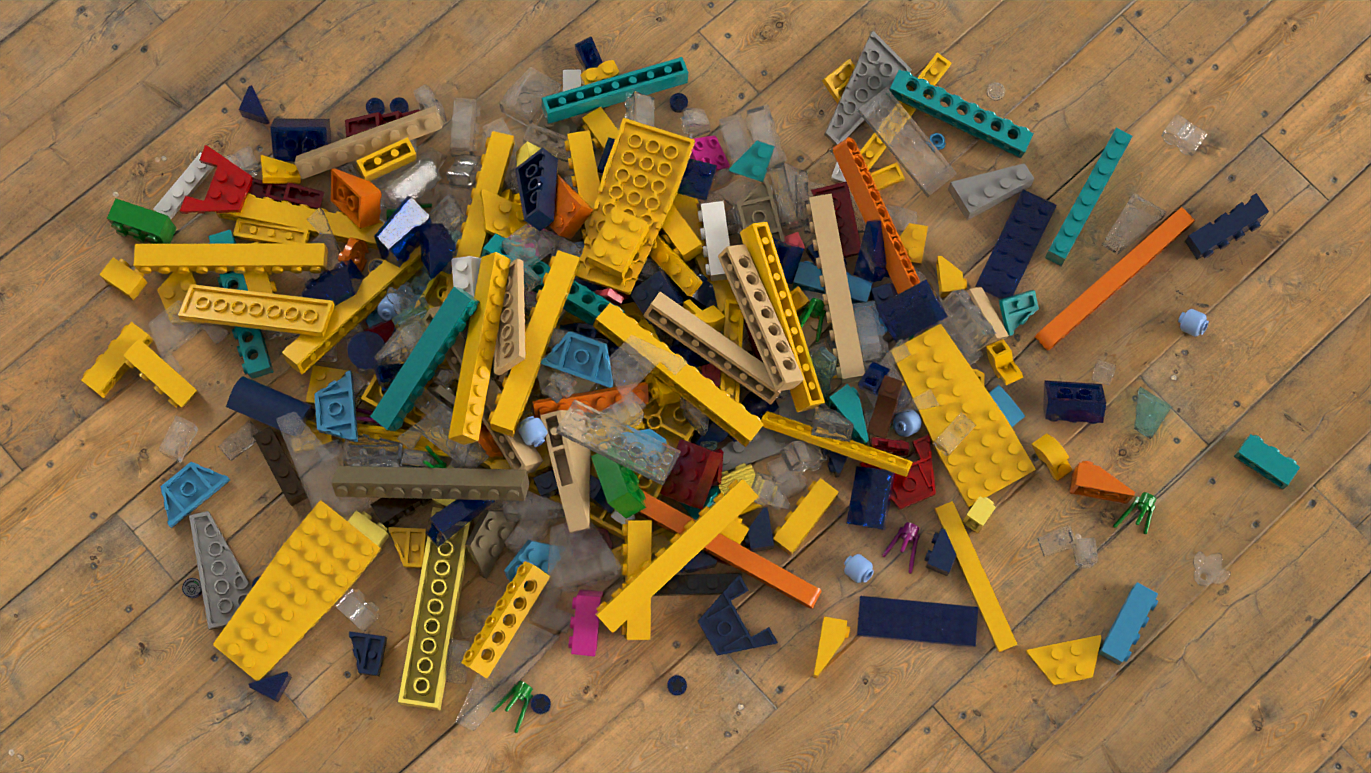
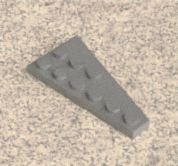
[824,31,912,146]
[721,396,837,472]
[189,511,252,630]

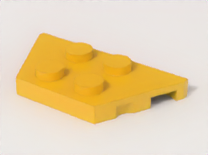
[479,189,537,247]
[157,271,214,326]
[1026,635,1102,686]

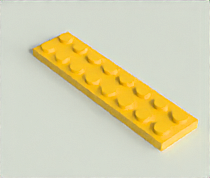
[178,284,335,337]

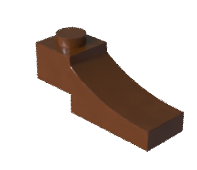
[867,375,904,439]

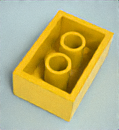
[587,207,649,279]

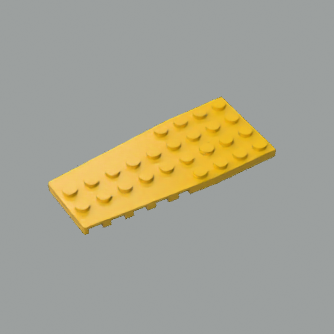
[576,118,695,295]
[890,324,1036,507]
[213,500,382,682]

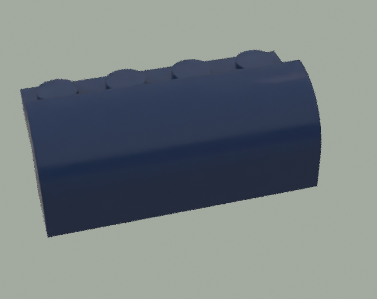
[226,376,316,437]

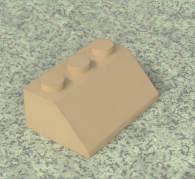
[943,287,1009,357]

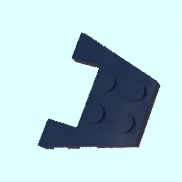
[697,575,778,656]

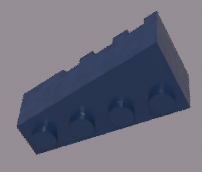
[515,148,558,231]
[1185,193,1269,260]

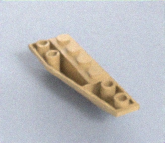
[540,410,591,533]

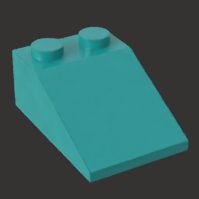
[827,384,869,445]

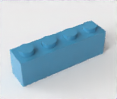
[793,261,873,306]
[1098,582,1158,665]

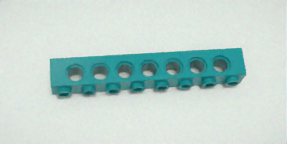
[887,70,1034,158]
[207,230,274,379]
[481,233,625,327]

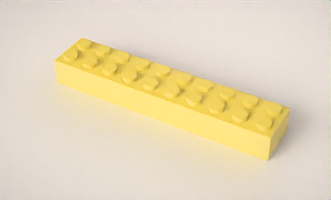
[398,507,474,711]

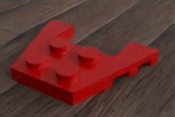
[180,145,253,214]
[859,434,936,510]

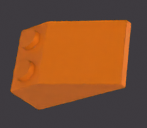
[331,168,382,229]
[549,175,593,239]
[1069,461,1135,504]

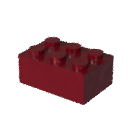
[659,439,723,509]

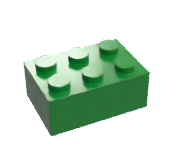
[107,198,177,244]
[591,445,646,519]

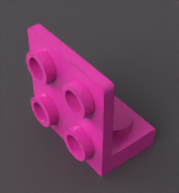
[685,135,730,183]

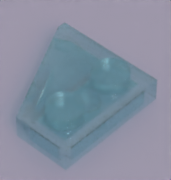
[392,297,430,331]
[1134,386,1172,439]

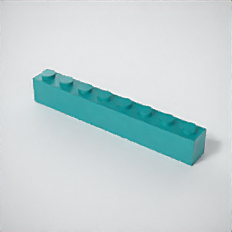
[542,57,689,124]
[1045,127,1133,266]
[370,287,480,431]

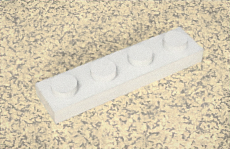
[153,152,214,219]

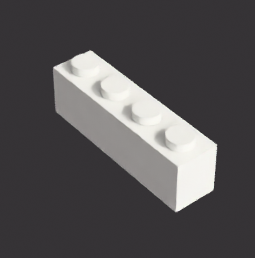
[698,201,730,281]

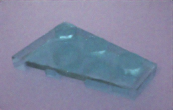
[811,346,837,407]

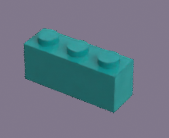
[1234,434,1300,489]

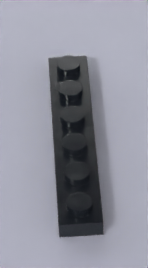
[624,573,742,596]

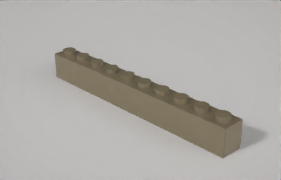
[331,466,530,501]

